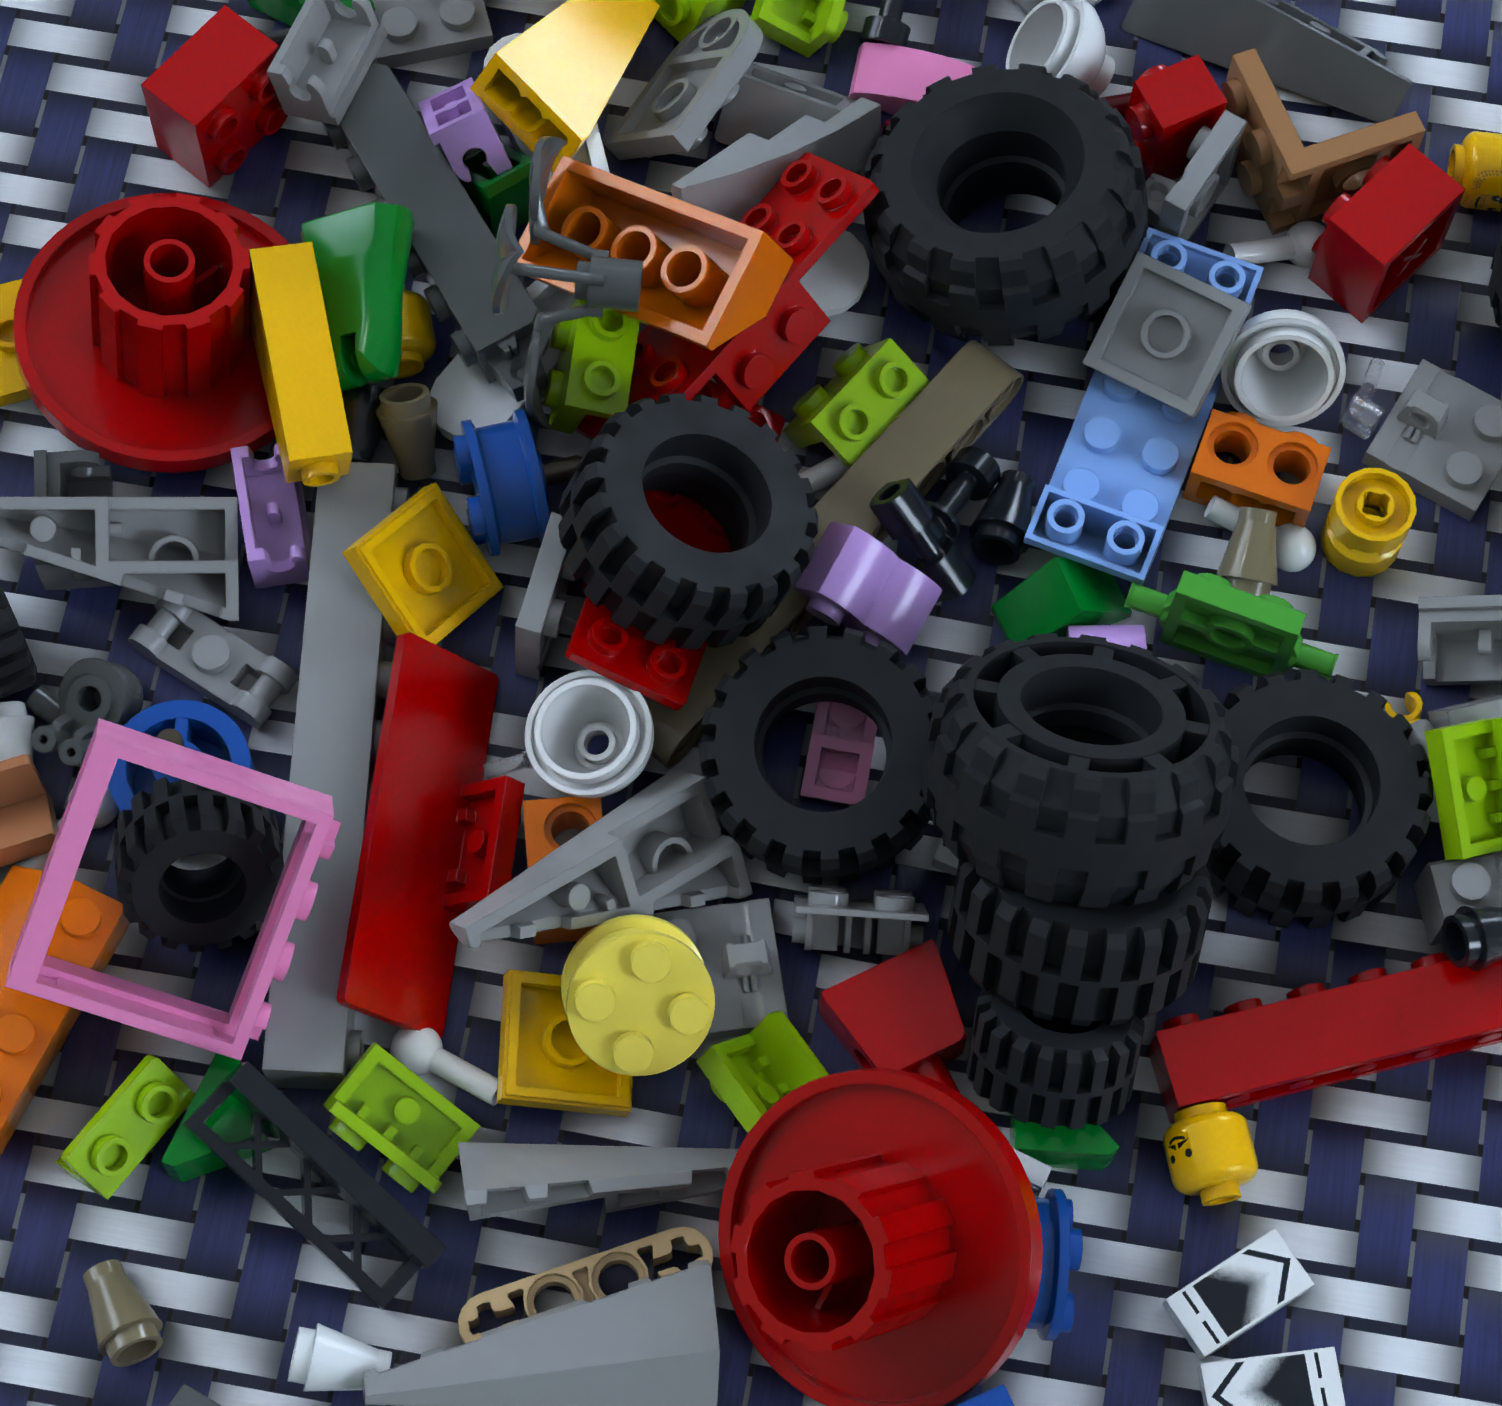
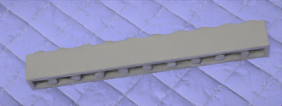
[262,462,410,1090]

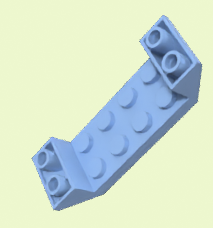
[1023,227,1264,586]

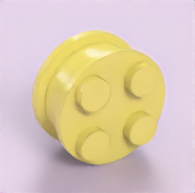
[561,914,715,1076]

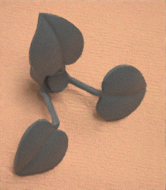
[492,136,643,429]

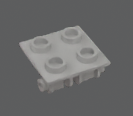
[791,884,929,955]

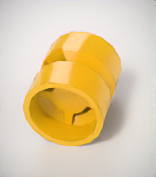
[1320,468,1417,577]

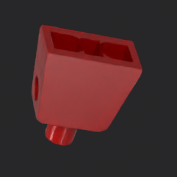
[818,939,967,1093]

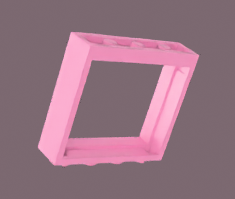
[5,718,341,1061]

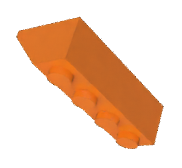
[517,155,794,351]
[0,865,129,1156]

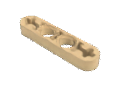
[458,1226,713,1344]

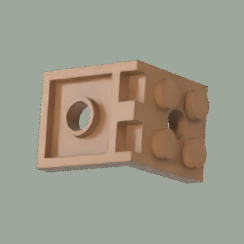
[1221,48,1426,235]

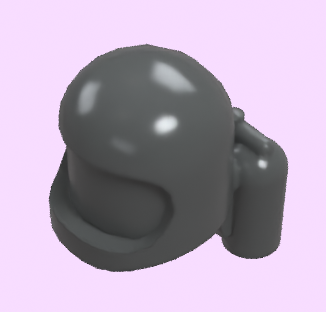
[31,658,143,766]

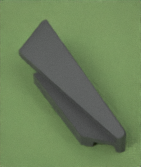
[1122,0,1413,122]

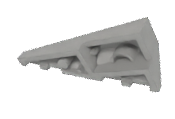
[0,497,239,621]
[449,768,753,948]
[458,1142,738,1221]
[363,1260,720,1406]

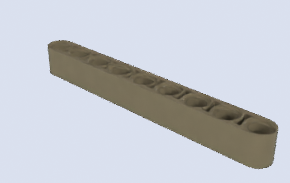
[641,340,1024,769]

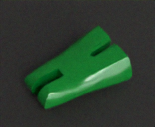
[301,202,415,391]

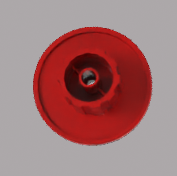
[13,192,290,473]
[718,1068,1043,1406]

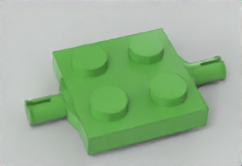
[1124,570,1339,680]

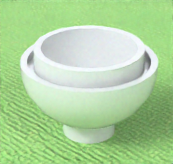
[1006,0,1115,96]
[1221,309,1346,426]
[525,670,654,798]

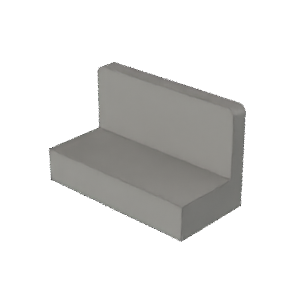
[715,63,856,146]

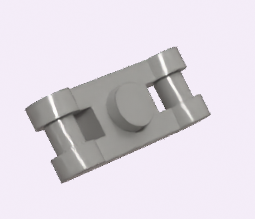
[128,599,299,729]

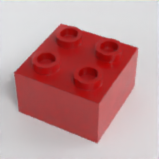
[141,5,288,188]
[1308,143,1465,323]

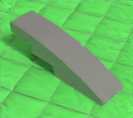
[672,97,881,222]

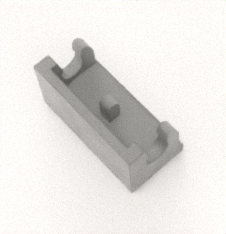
[267,0,387,126]
[1417,595,1502,686]

